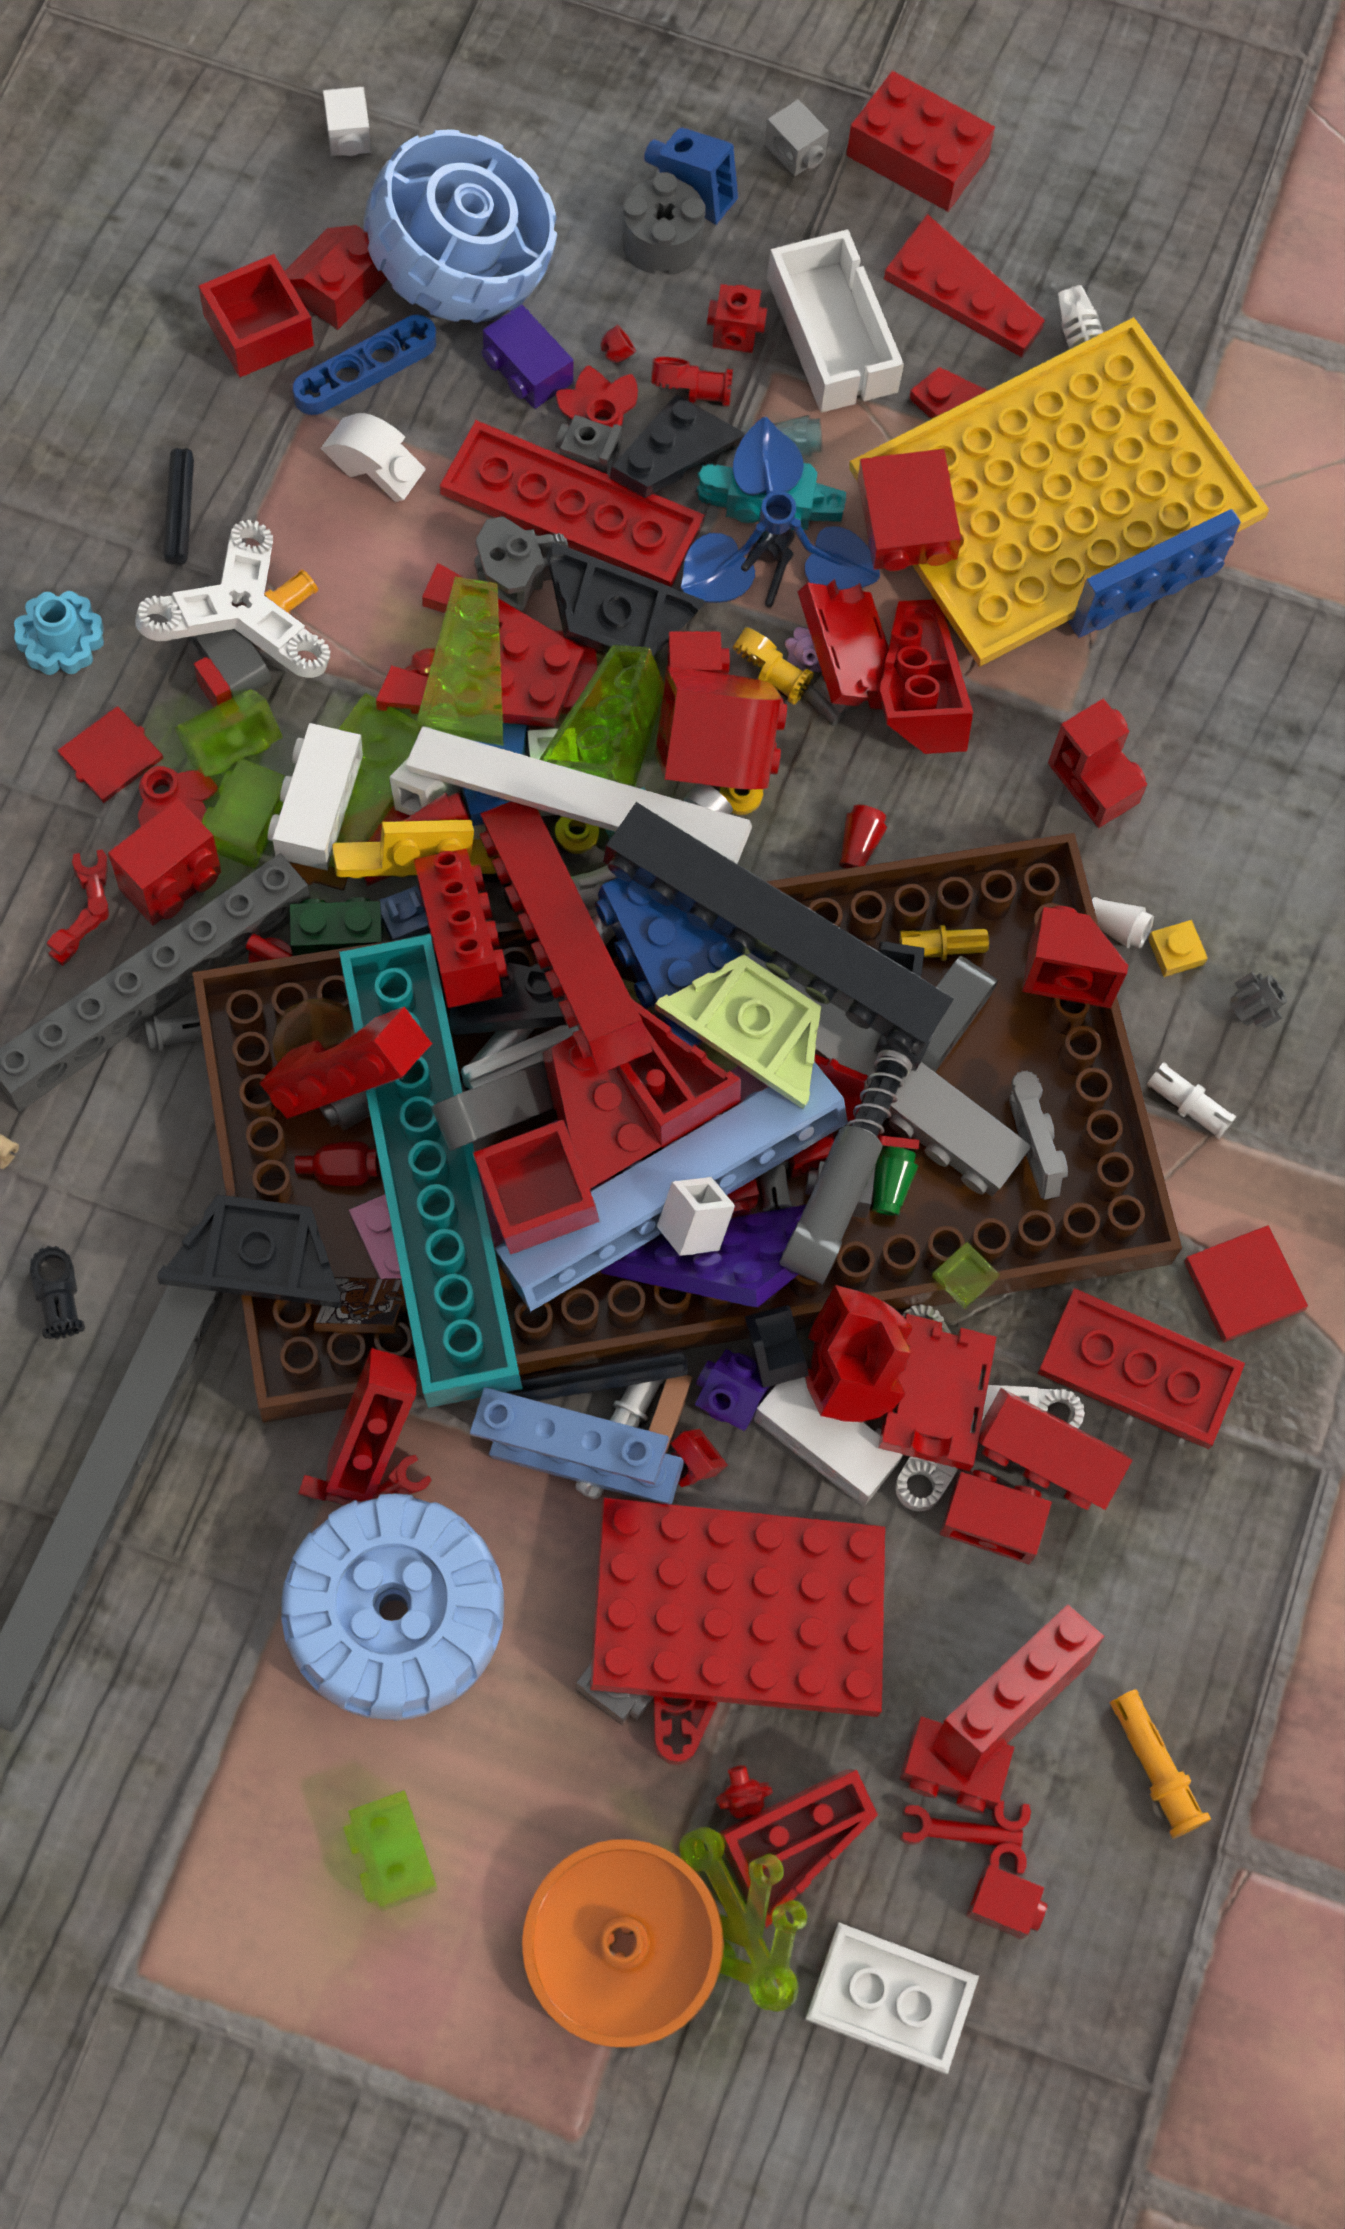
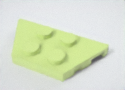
[655,955,821,1109]

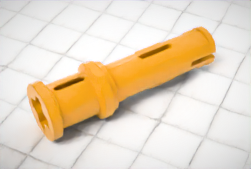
[1109,1689,1211,1839]

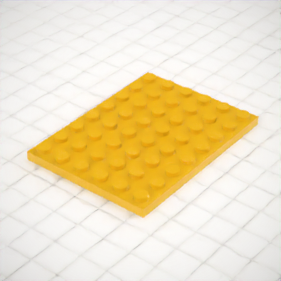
[849,317,1269,667]

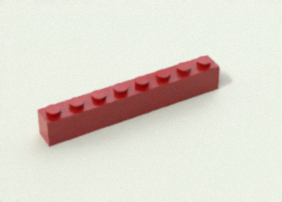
[479,801,652,1073]

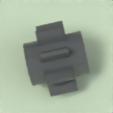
[1230,972,1287,1029]

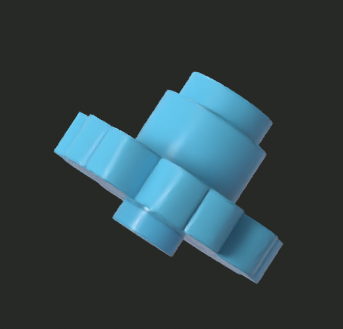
[14,591,104,675]

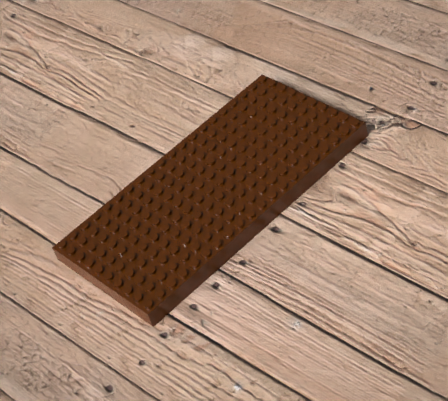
[192,833,1182,1423]

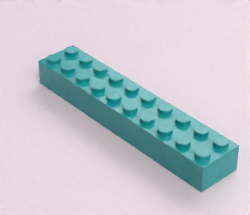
[339,934,522,1408]

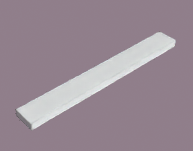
[406,726,752,864]

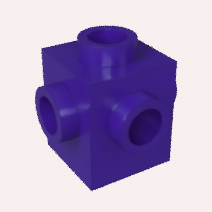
[695,1349,770,1431]

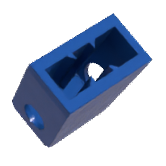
[644,128,738,225]

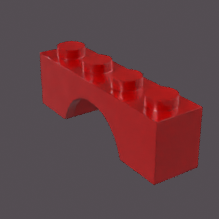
[260,1006,432,1119]

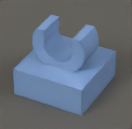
[378,886,430,941]

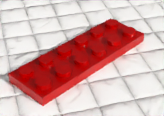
[440,420,705,587]

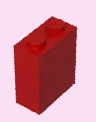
[858,449,961,571]

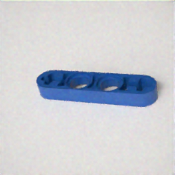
[293,315,436,415]

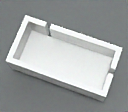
[767,229,904,413]

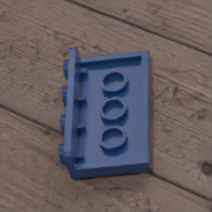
[1068,509,1241,638]
[595,878,743,1047]

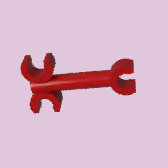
[900,1800,1031,1876]

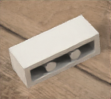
[268,723,363,871]
[754,1377,903,1507]

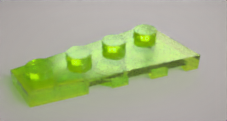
[416,576,504,746]

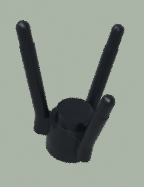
[739,528,795,608]

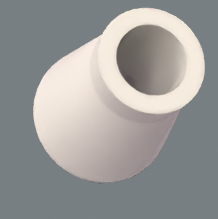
[1092,897,1154,948]

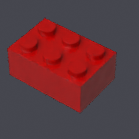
[846,70,995,212]

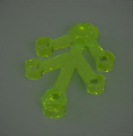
[679,1827,807,2012]

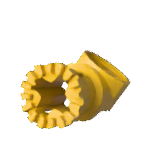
[732,627,814,705]

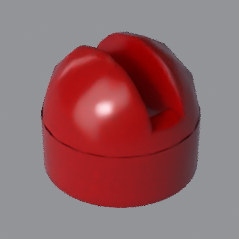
[600,325,636,362]

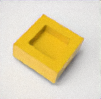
[1148,920,1208,977]

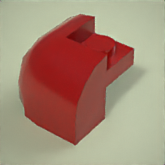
[805,1285,913,1422]

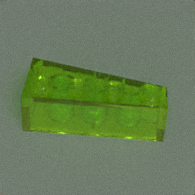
[539,645,664,787]

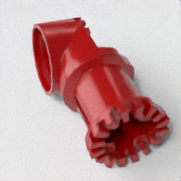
[651,356,733,407]

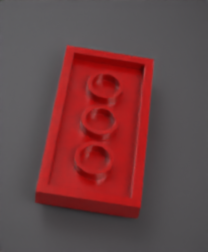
[1037,1288,1245,1450]

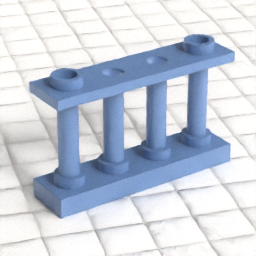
[470,1387,684,1505]

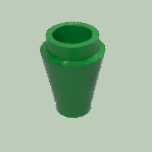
[872,1146,918,1216]

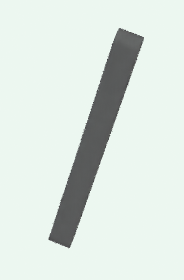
[0,1285,225,1732]

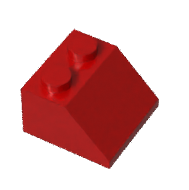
[284,225,388,330]
[1022,906,1128,1008]

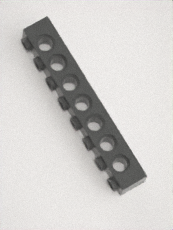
[0,853,310,1112]

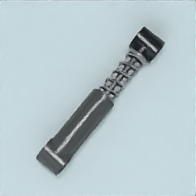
[779,1032,934,1285]

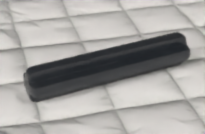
[163,448,194,565]

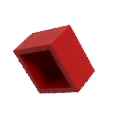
[198,254,314,378]
[108,798,222,926]
[473,1120,600,1255]

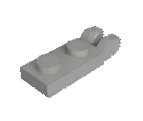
[1009,1070,1068,1200]

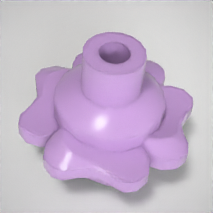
[785,627,822,673]

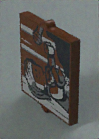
[313,1277,408,1333]

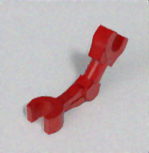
[46,849,109,966]
[298,1454,432,1506]

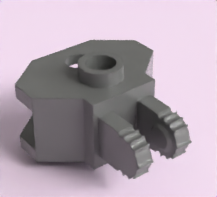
[474,517,568,611]

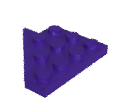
[601,1204,807,1308]

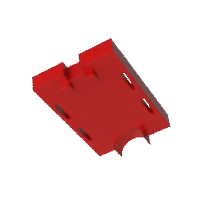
[797,579,889,710]
[878,1314,997,1471]

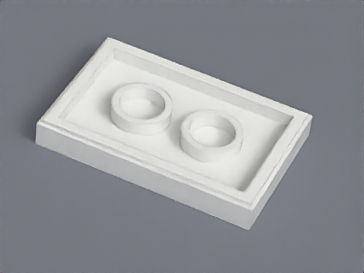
[805,1923,979,2075]

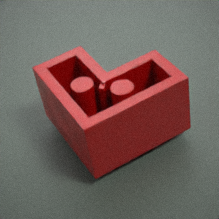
[1048,698,1148,829]

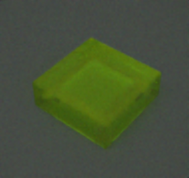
[932,1242,1000,1309]

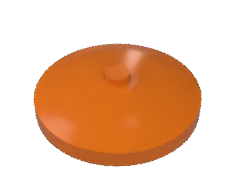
[522,1839,724,2047]

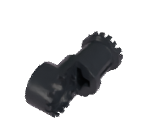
[30,1246,85,1339]

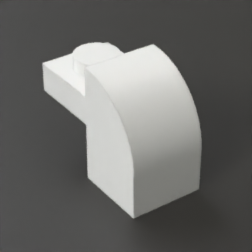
[320,413,426,502]

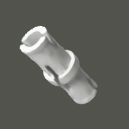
[1147,1063,1236,1139]

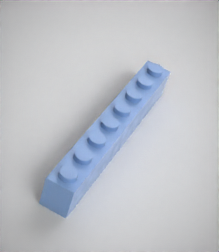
[495,1061,848,1312]

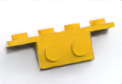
[332,820,497,878]

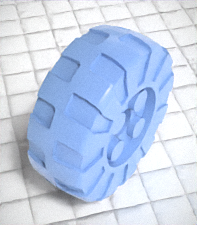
[364,130,557,323]
[281,1493,504,1721]

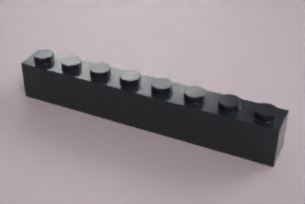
[603,802,954,1057]

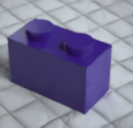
[482,304,574,410]

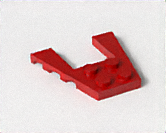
[376,563,584,728]

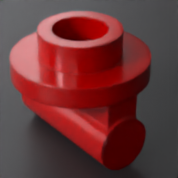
[246,933,293,963]

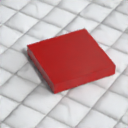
[1184,1225,1308,1343]

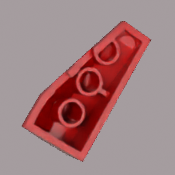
[879,599,973,754]

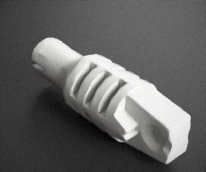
[1058,285,1103,350]

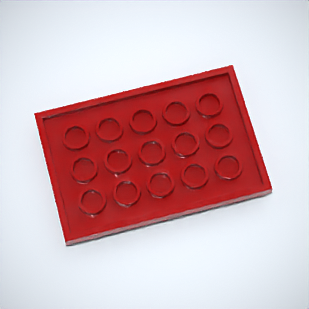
[590,1498,885,1717]

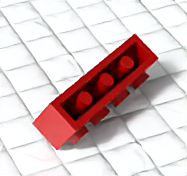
[414,848,508,1008]

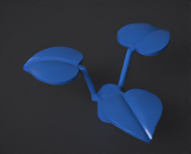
[681,417,880,603]

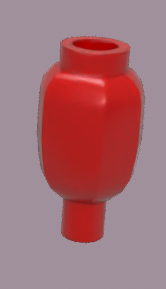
[294,1141,381,1186]

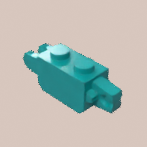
[696,463,846,531]

